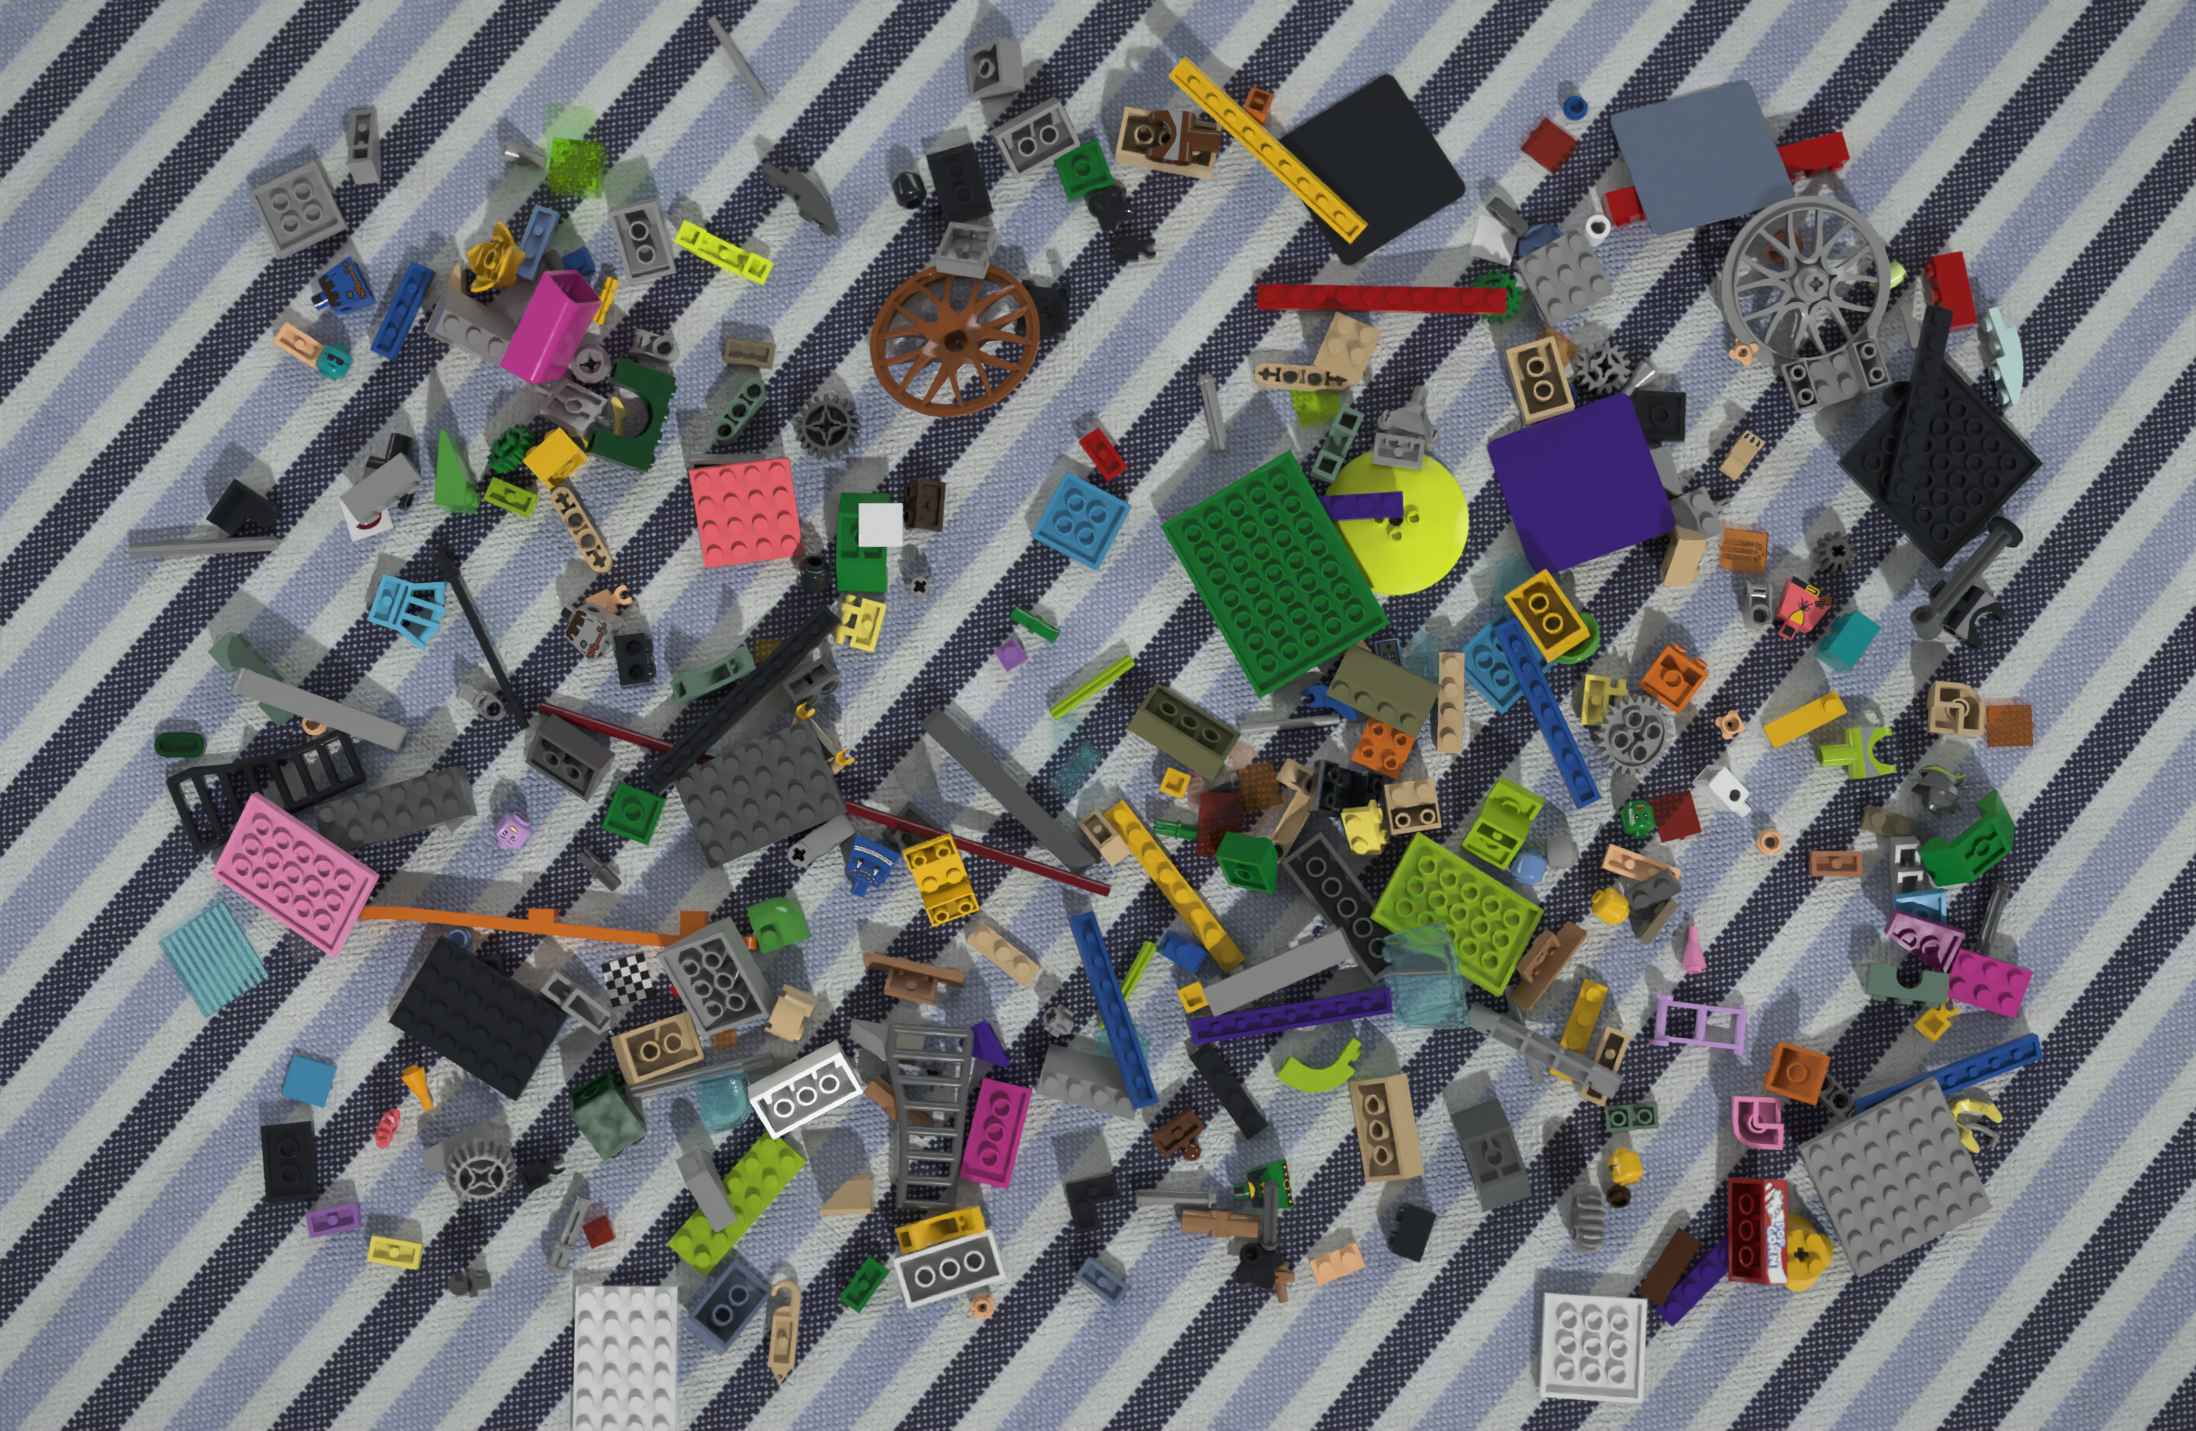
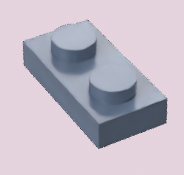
[1074,1256,1130,1308]

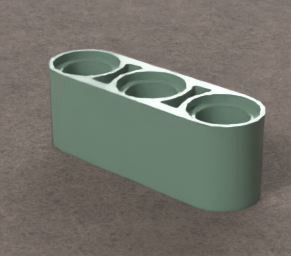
[713,379,767,445]

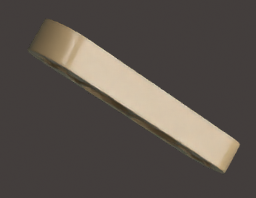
[1254,363,1351,394]
[551,487,613,574]

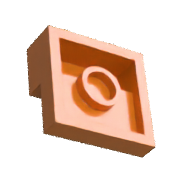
[1638,642,1709,714]
[1764,1041,1831,1106]

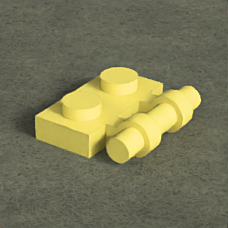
[833,594,887,653]
[1579,674,1628,727]

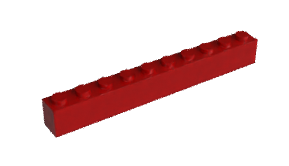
[1601,131,1850,229]

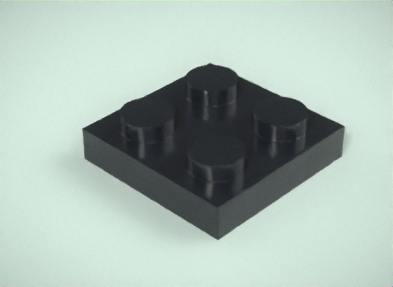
[1634,390,1686,443]

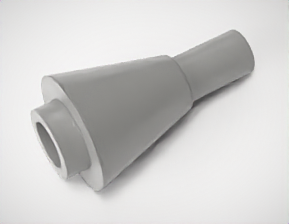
[500,138,547,168]
[1619,360,1659,396]

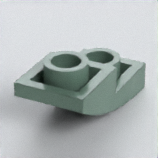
[1605,1102,1659,1132]

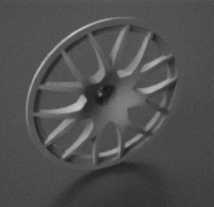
[1721,196,1891,368]

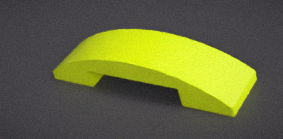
[674,220,774,286]

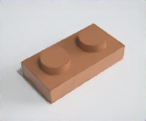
[1809,851,1862,877]

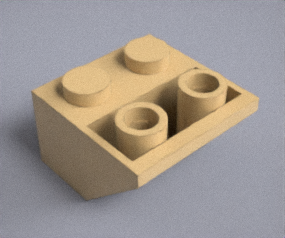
[1381,778,1442,835]

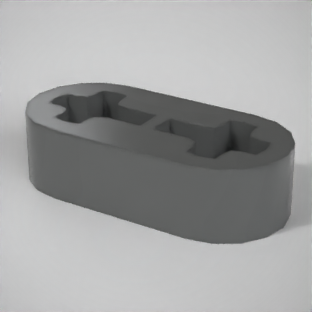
[1486,197,1529,238]

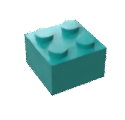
[1815,610,1881,673]

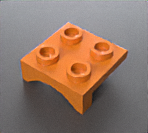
[1350,716,1416,781]

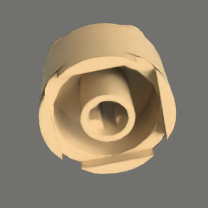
[764,983,815,1042]

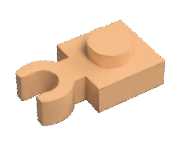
[585,585,633,614]

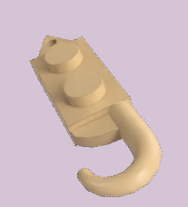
[768,1279,801,1384]

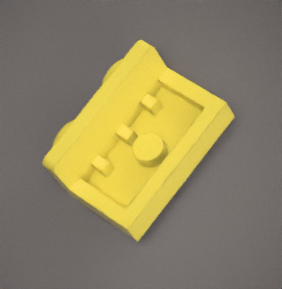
[1341,800,1389,857]

